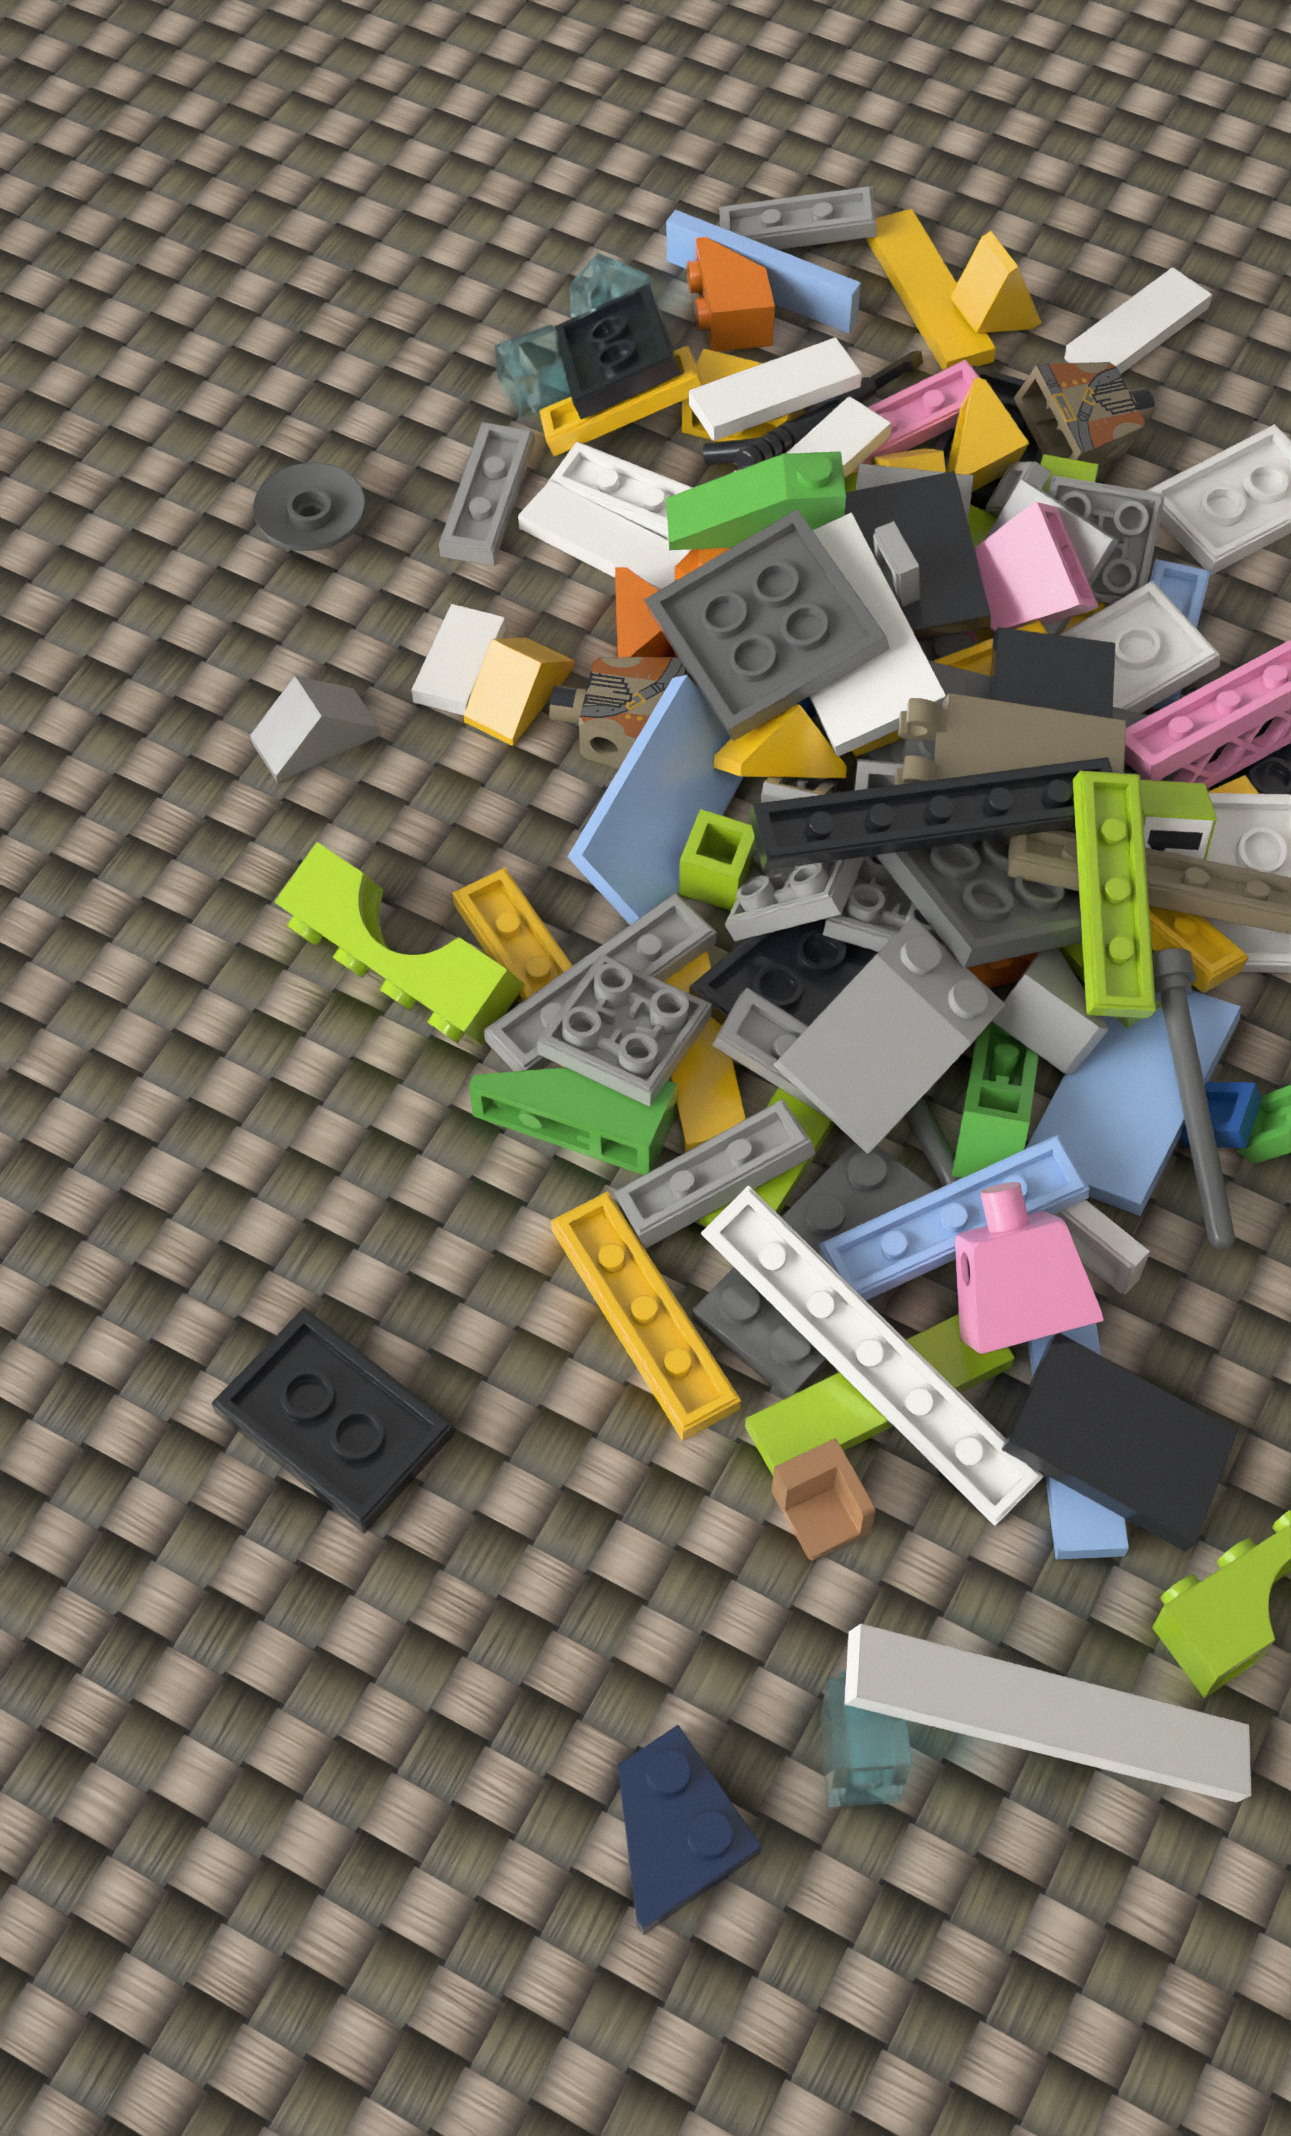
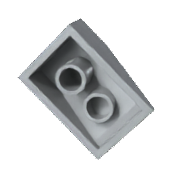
[773,917,1006,1154]

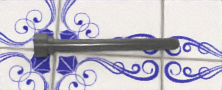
[1152,948,1235,1250]

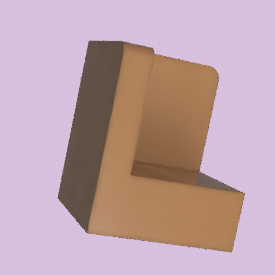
[772,1438,876,1560]

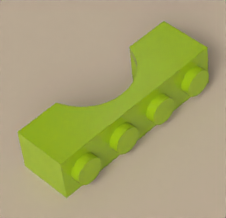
[275,842,525,1046]
[1152,1510,1291,1698]

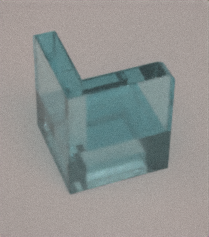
[570,253,652,319]
[495,324,571,419]

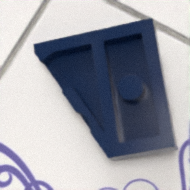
[618,1725,762,1935]

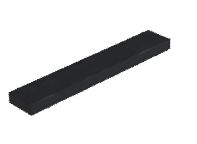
[749,757,1113,871]

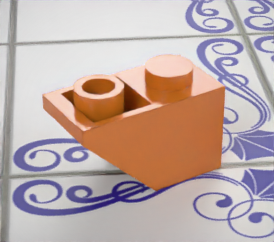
[686,237,775,352]

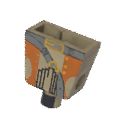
[1014,362,1154,468]
[549,657,689,769]

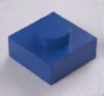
[1181,1082,1262,1148]

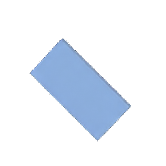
[568,675,744,925]
[1025,990,1241,1216]

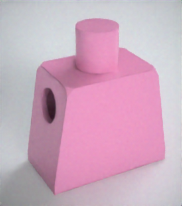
[974,502,1099,633]
[955,1182,1104,1354]

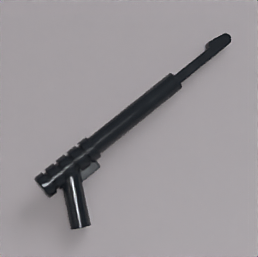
[703,351,923,470]

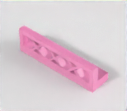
[1124,640,1291,789]

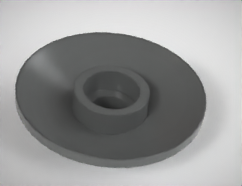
[253,462,365,551]

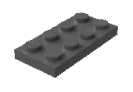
[692,1142,935,1398]

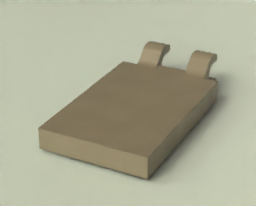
[895,693,1126,833]

